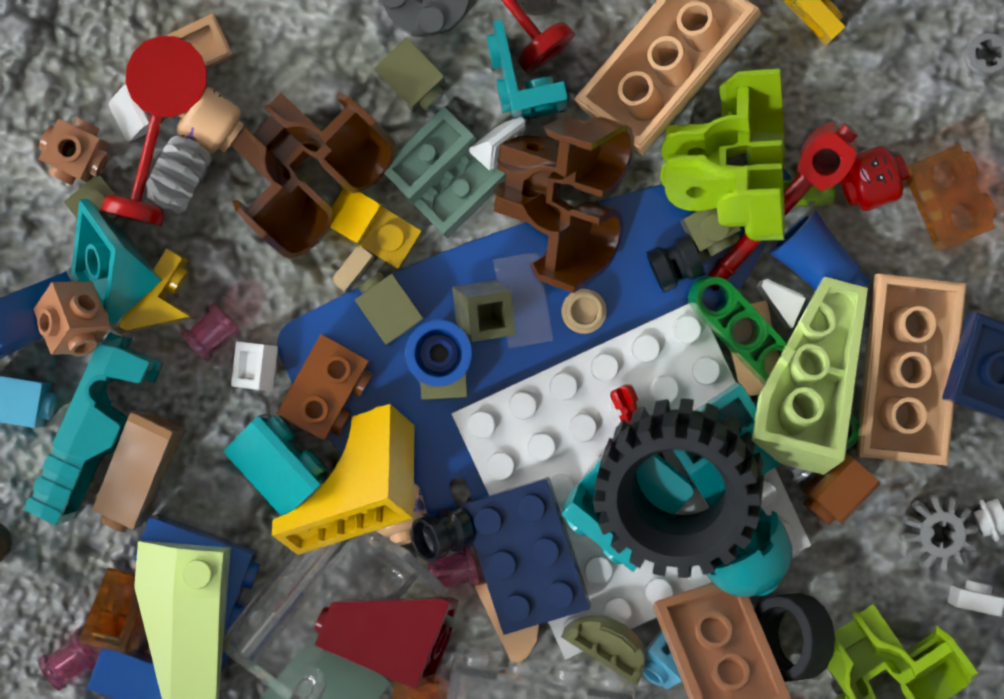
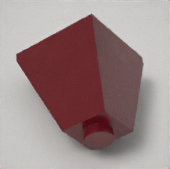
[314,597,459,689]

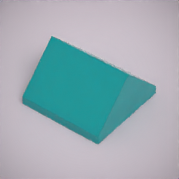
[70,198,162,325]

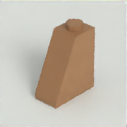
[92,410,187,533]

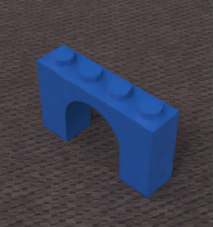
[87,514,261,699]

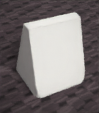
[109,85,152,142]
[469,116,526,171]
[756,279,806,329]

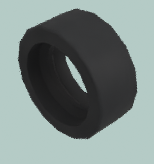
[754,593,836,682]

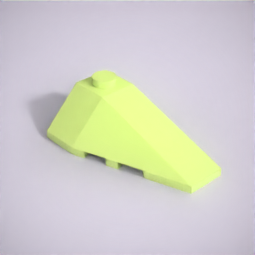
[752,277,868,475]
[134,541,231,699]

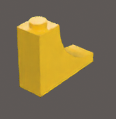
[272,404,415,555]

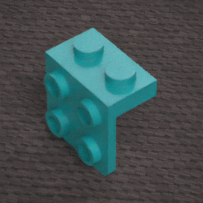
[561,454,694,572]

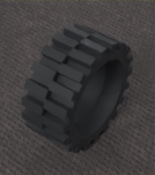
[593,398,764,578]

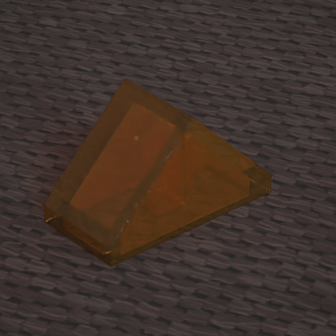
[80,567,142,653]

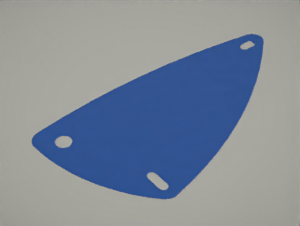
[277,168,792,547]

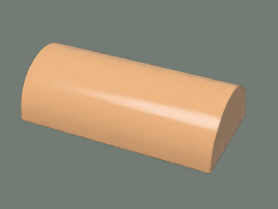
[574,0,761,156]
[856,274,967,466]

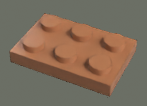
[653,583,791,699]

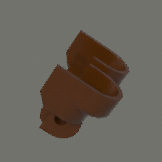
[230,93,397,259]
[494,117,634,293]

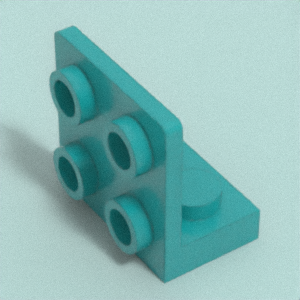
[486,19,568,120]

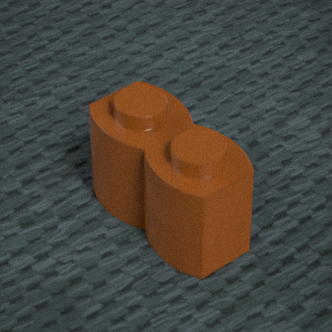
[802,453,881,525]

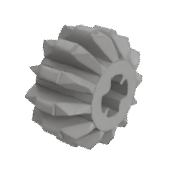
[144,135,212,214]
[899,494,978,572]

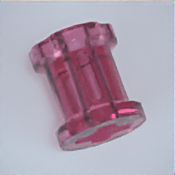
[180,302,241,362]
[427,547,481,596]
[37,632,98,691]

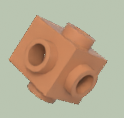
[39,117,110,186]
[33,281,111,356]

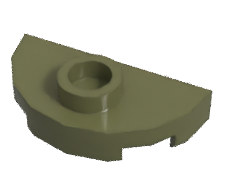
[561,616,646,686]

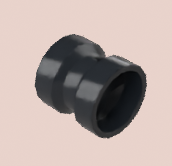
[646,234,706,293]
[410,505,475,562]

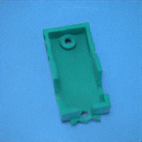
[23,332,164,525]

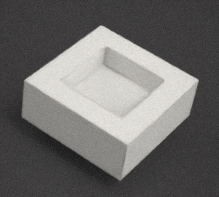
[231,342,278,391]
[948,580,1004,617]

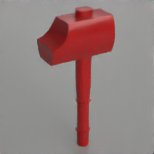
[707,121,858,291]

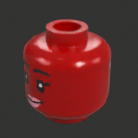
[840,146,910,211]

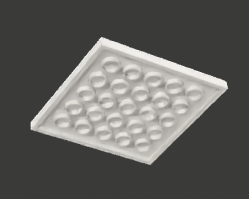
[451,303,811,660]

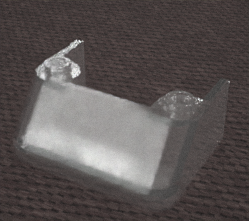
[223,531,447,699]

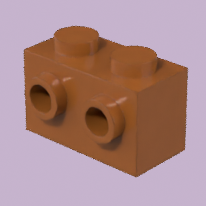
[276,334,374,440]

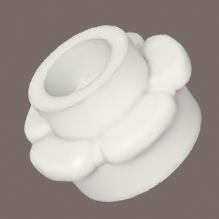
[973,499,1004,542]

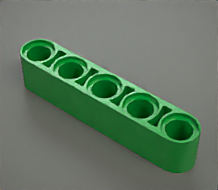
[688,276,859,450]

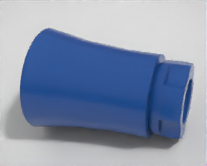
[769,209,871,291]
[405,320,472,387]

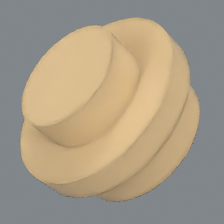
[561,289,607,334]

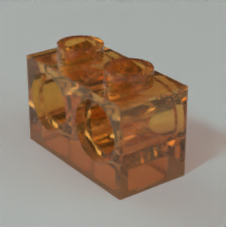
[906,144,996,252]

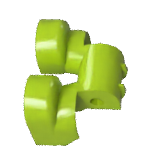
[660,69,785,241]
[827,604,978,699]

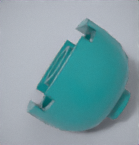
[706,508,793,597]

